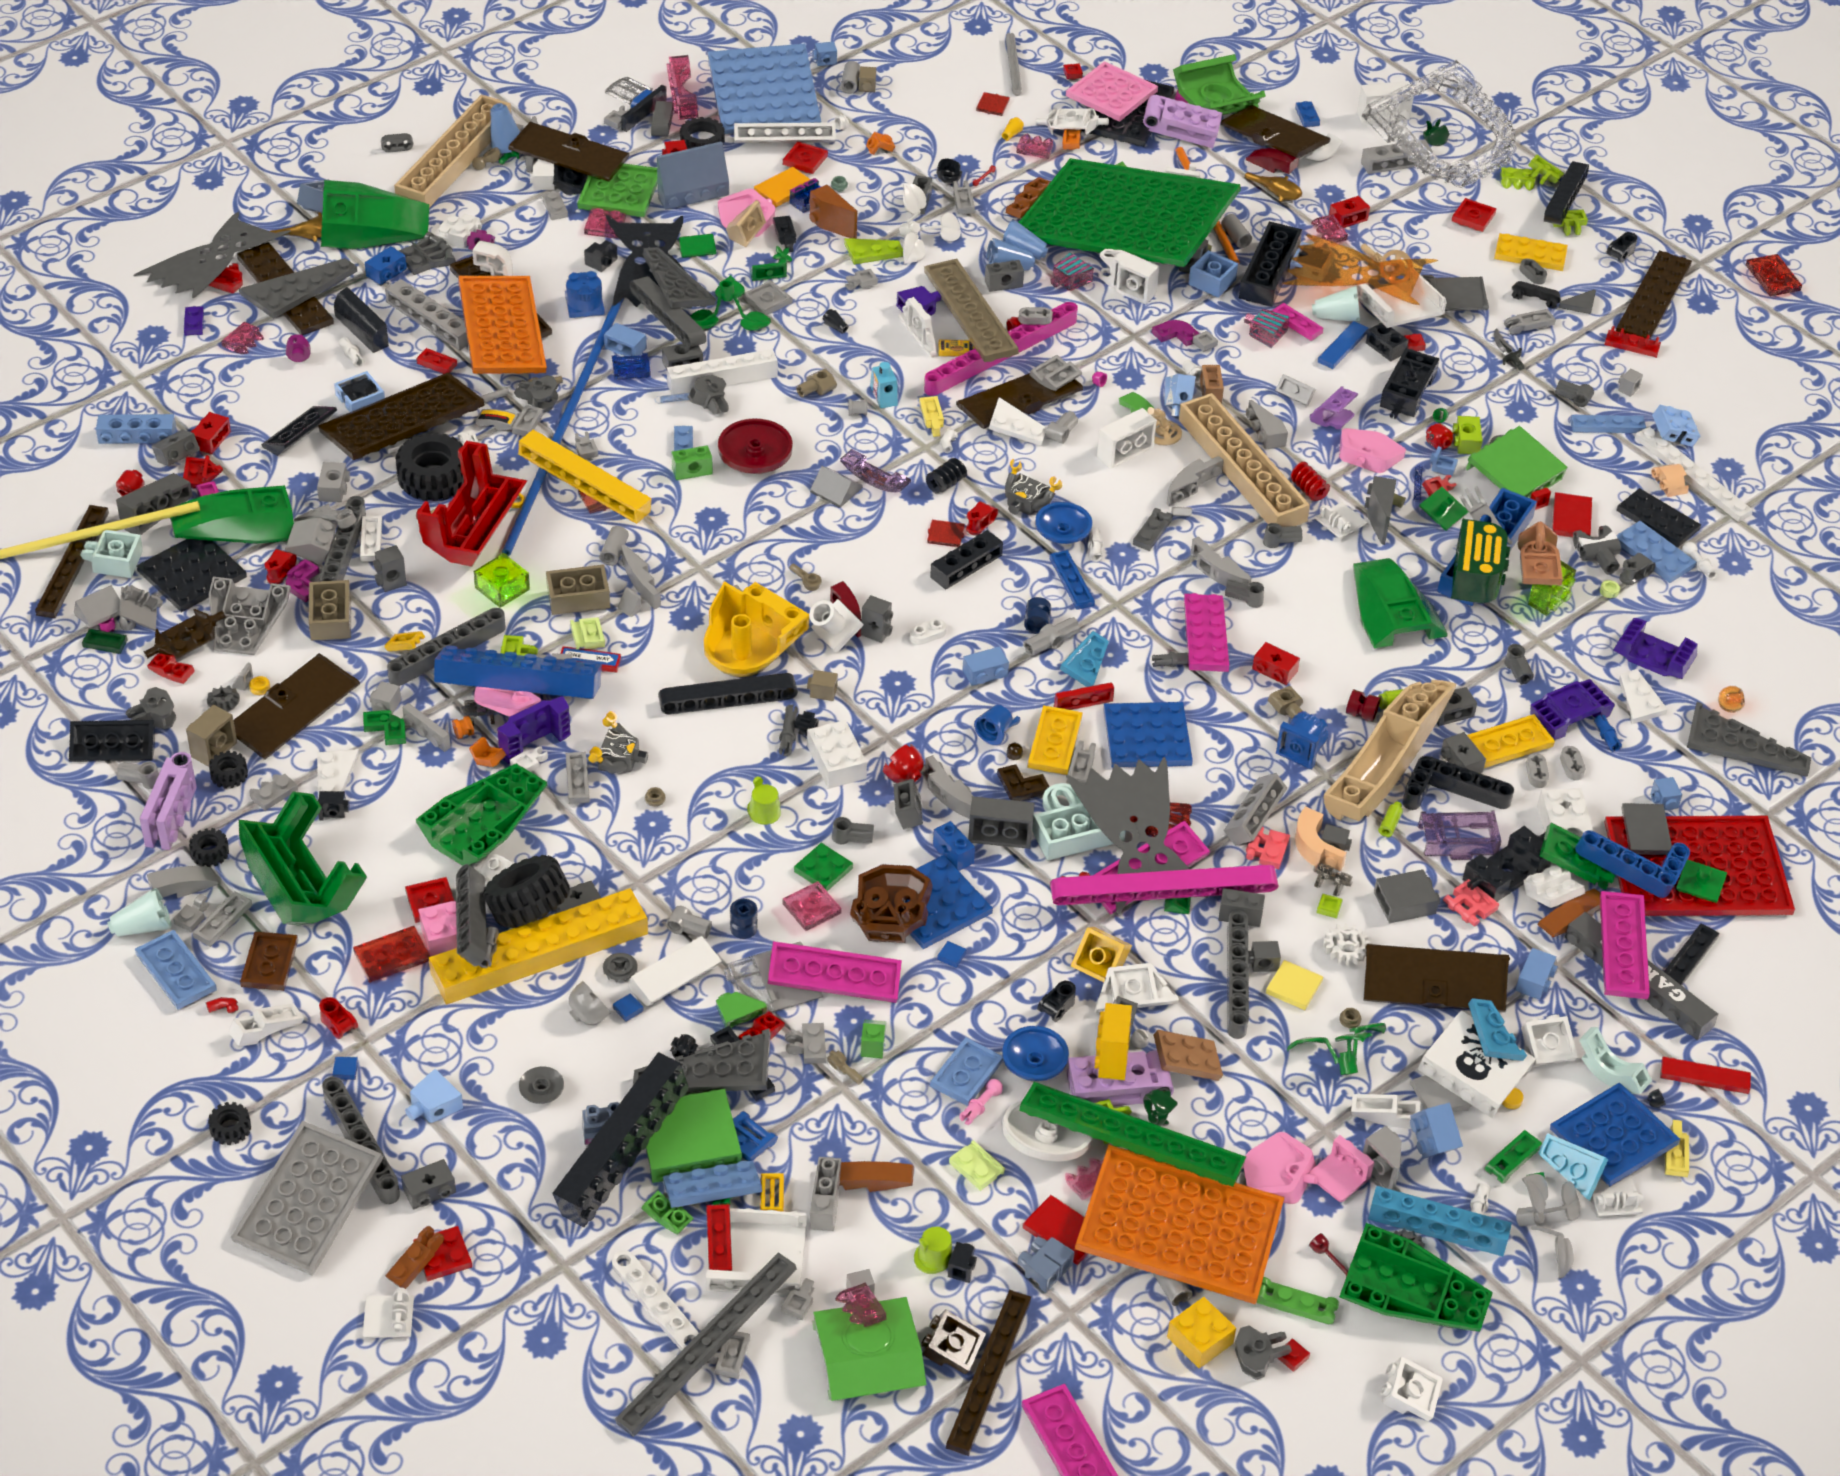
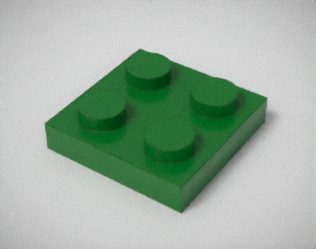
[794,843,853,892]

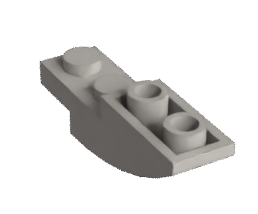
[1167,456,1223,506]
[1191,536,1252,586]
[925,755,973,819]

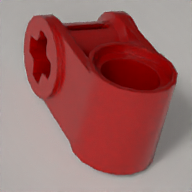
[966,501,998,535]
[264,549,297,584]
[319,997,358,1039]

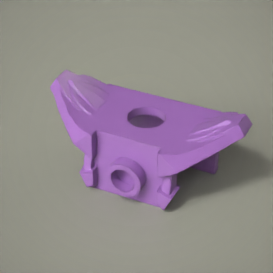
[1310,386,1358,429]

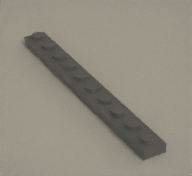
[615,1252,797,1437]

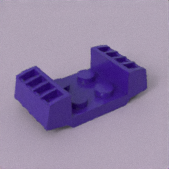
[1613,618,1698,679]
[1530,679,1615,740]
[497,696,571,765]

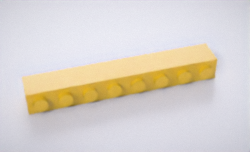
[518,429,652,524]

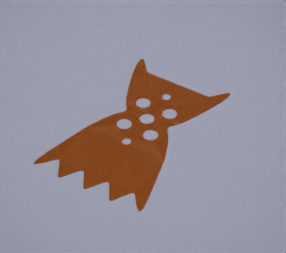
[1282,234,1438,305]

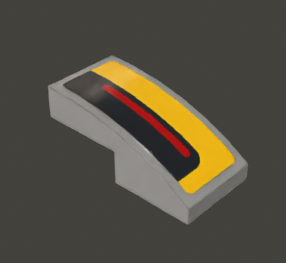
[475,409,519,431]

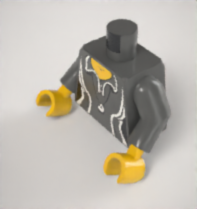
[1005,459,1063,515]
[588,711,648,774]

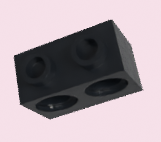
[1366,322,1408,362]

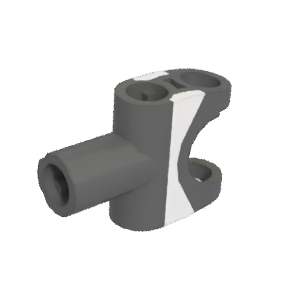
[1573,525,1621,574]

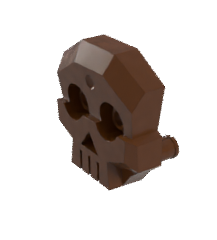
[850,864,933,943]

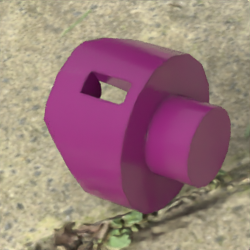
[286,334,311,362]

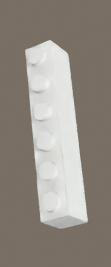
[734,123,836,143]
[667,349,778,396]

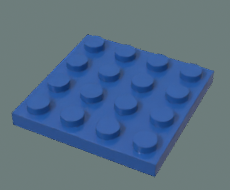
[1103,702,1193,768]
[878,855,993,949]
[1550,1082,1680,1187]

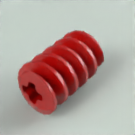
[1291,461,1330,501]

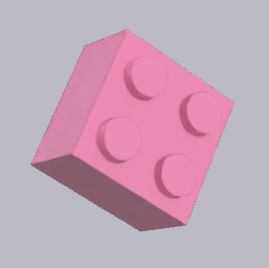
[418,900,457,957]

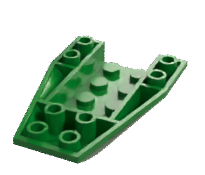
[321,180,429,249]
[170,485,294,544]
[1353,558,1448,649]
[416,763,547,866]
[1339,1223,1493,1332]

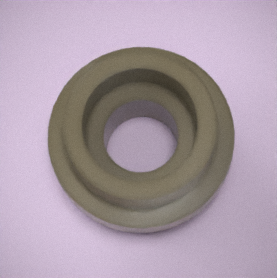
[645,787,666,807]
[1339,1008,1362,1028]

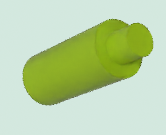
[1378,801,1403,837]

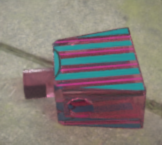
[1051,252,1094,291]
[1244,309,1290,348]

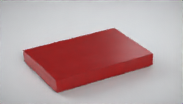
[1552,492,1593,537]
[1022,1195,1088,1266]

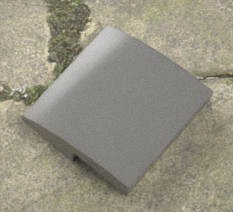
[1030,355,1082,391]
[1410,1075,1472,1111]

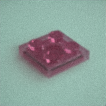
[584,208,626,239]
[782,881,842,931]

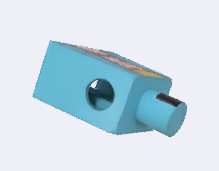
[870,362,898,409]

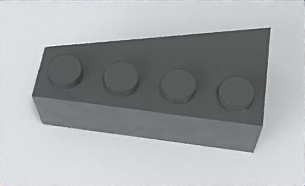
[116,473,193,535]

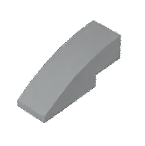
[147,866,219,898]

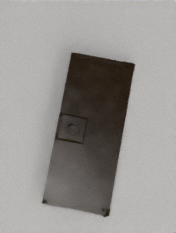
[1221,105,1331,158]
[508,121,630,182]
[956,373,1083,429]
[233,653,360,760]
[1363,944,1510,1012]

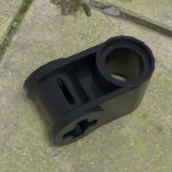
[1606,232,1638,262]
[1037,980,1076,1022]

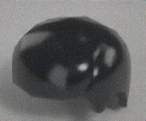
[936,158,962,184]

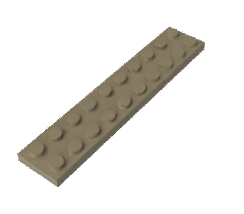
[924,258,1019,362]

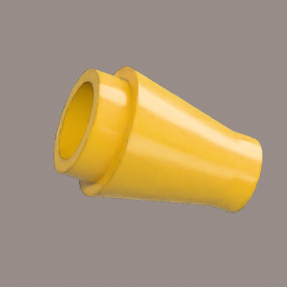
[1001,117,1024,141]

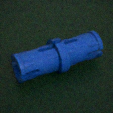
[1594,714,1622,752]

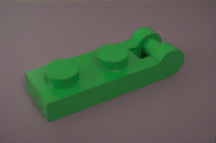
[1485,1130,1542,1184]

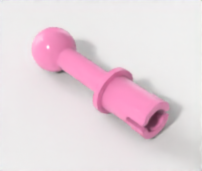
[959,1079,1003,1125]

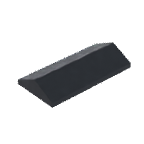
[553,164,587,195]
[261,406,337,456]
[69,720,155,762]

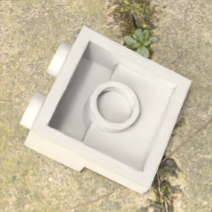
[433,213,482,249]
[1524,866,1585,908]
[1521,1015,1578,1067]
[1380,1357,1443,1421]

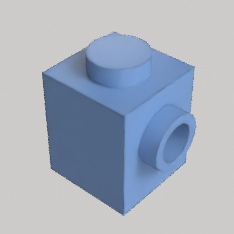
[812,41,837,66]
[1650,777,1682,810]

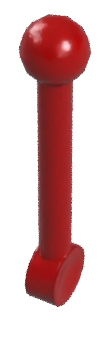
[973,165,996,186]

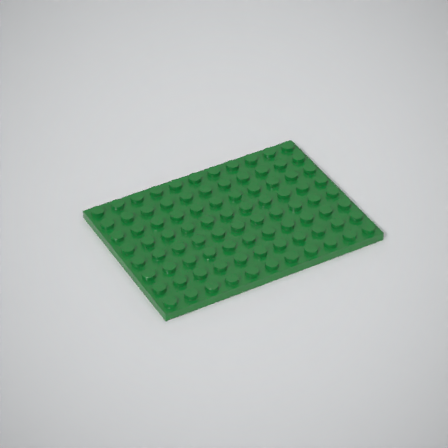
[1019,158,1241,267]

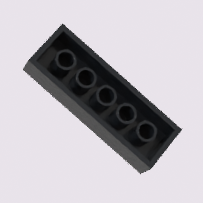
[1239,221,1302,307]

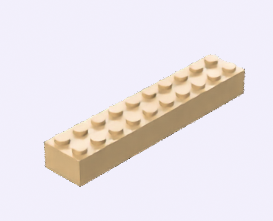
[394,94,511,208]
[1179,393,1310,527]

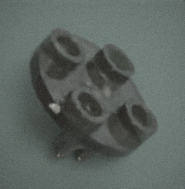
[461,700,497,726]
[1313,863,1353,897]

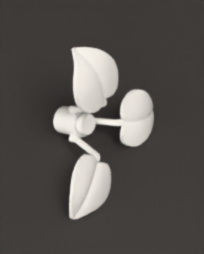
[899,183,961,264]

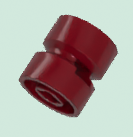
[1346,689,1381,722]

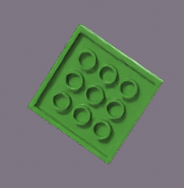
[577,164,658,217]

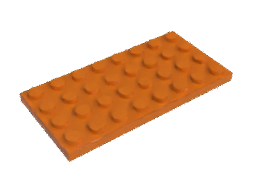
[458,276,547,374]

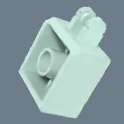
[80,530,143,578]

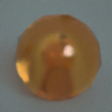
[1718,685,1745,713]

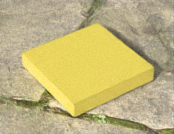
[1266,960,1323,1010]

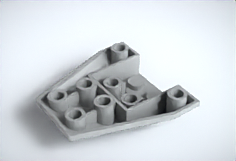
[209,577,291,655]

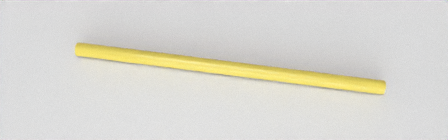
[0,501,200,559]

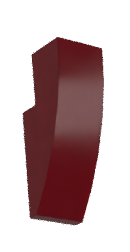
[1246,148,1299,174]
[830,581,861,638]

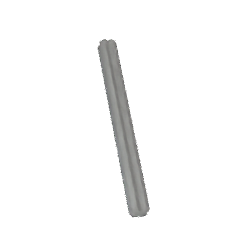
[1006,33,1022,95]

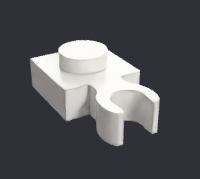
[510,746,548,772]

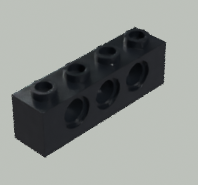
[930,530,1003,590]

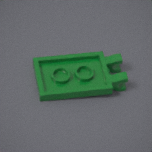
[1540,822,1615,890]

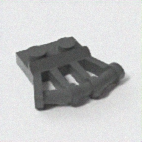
[398,232,456,275]

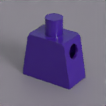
[896,286,941,316]

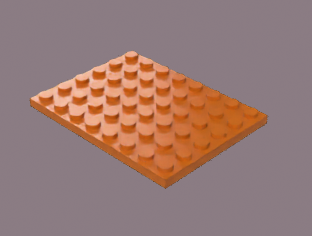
[1075,1145,1285,1305]

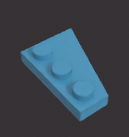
[1060,631,1109,687]
[1468,998,1527,1061]

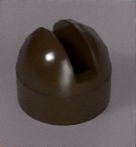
[1006,742,1023,760]

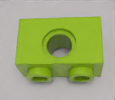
[1452,416,1483,454]

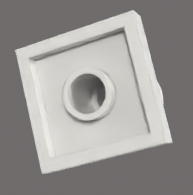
[809,599,864,653]

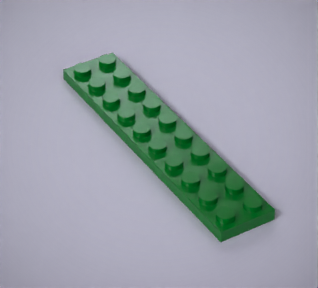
[1019,1082,1246,1187]

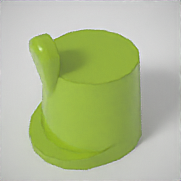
[747,776,781,825]
[914,1227,953,1274]

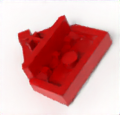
[208,263,243,294]
[183,455,223,488]

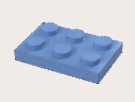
[930,1037,1003,1106]

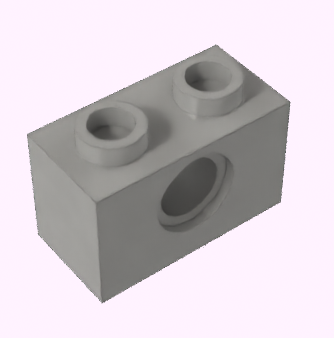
[317,462,350,502]

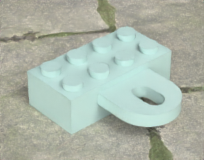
[1032,783,1126,861]

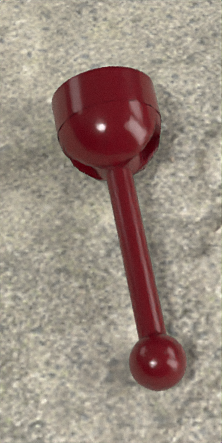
[1309,1233,1348,1276]

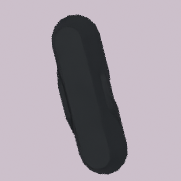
[1511,281,1561,308]

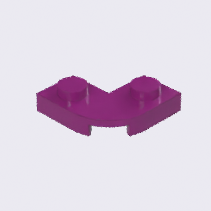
[1151,320,1200,347]
[286,559,320,602]

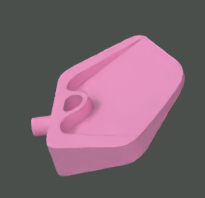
[718,189,775,237]
[1339,428,1406,473]
[474,687,541,717]
[1243,1132,1318,1204]

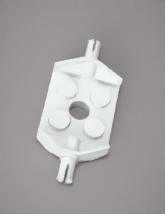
[1036,108,1109,135]

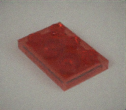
[1745,254,1802,297]
[353,926,430,983]

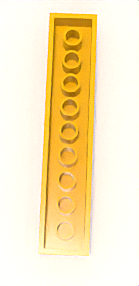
[429,888,648,1005]

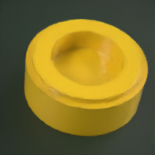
[249,676,270,695]
[1502,1087,1524,1109]

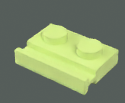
[570,617,605,650]
[949,1140,1005,1191]

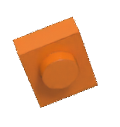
[866,132,896,155]
[469,737,506,767]

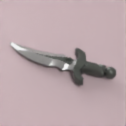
[1494,328,1525,370]

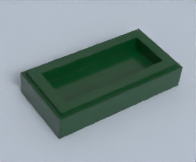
[82,629,128,654]

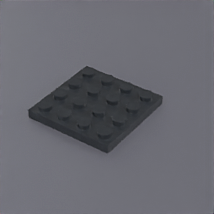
[136,539,247,613]

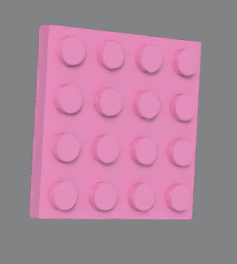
[1066,61,1158,122]

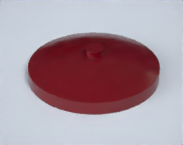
[718,418,793,474]

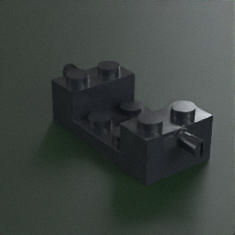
[1380,348,1440,419]
[1462,825,1551,902]

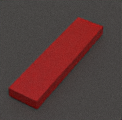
[1660,1056,1751,1094]

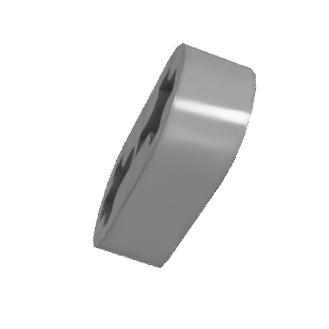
[1018,307,1053,325]
[1560,746,1586,780]
[1526,753,1549,788]

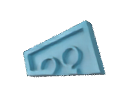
[1538,1133,1608,1201]

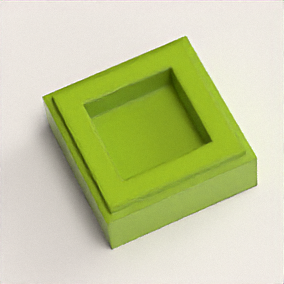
[1316,893,1343,919]

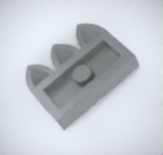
[250,774,298,811]

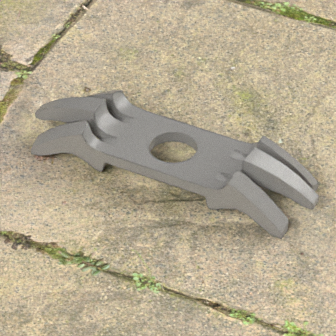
[1460,486,1512,545]

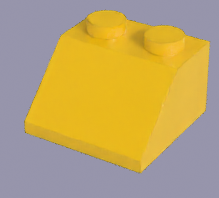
[1071,927,1132,982]

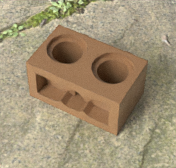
[1200,365,1224,404]

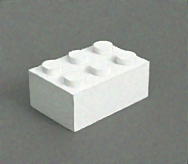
[1357,81,1414,124]
[1097,408,1157,469]
[807,720,867,789]

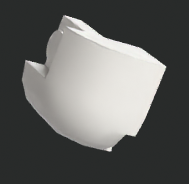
[473,241,513,276]

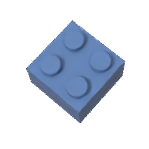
[1188,250,1238,298]
[1410,1102,1463,1159]

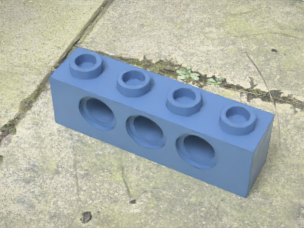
[96,414,177,444]

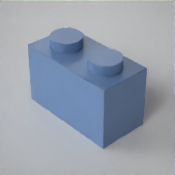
[604,323,647,360]
[962,646,1009,686]
[1515,948,1558,1000]

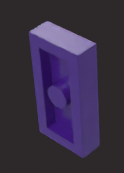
[184,306,204,336]

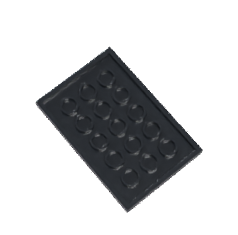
[1082,80,1174,147]

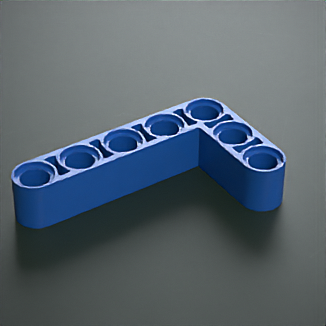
[1575,830,1690,898]

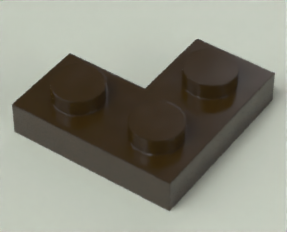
[997,764,1050,801]

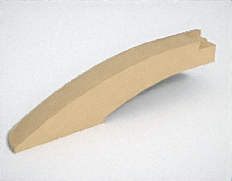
[1323,680,1456,821]

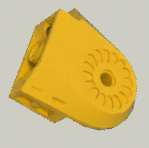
[704,581,809,677]

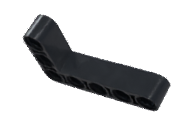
[1402,756,1514,810]

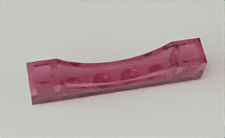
[666,55,699,120]

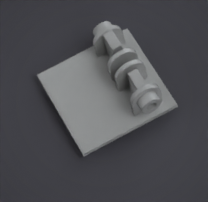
[119,585,163,631]

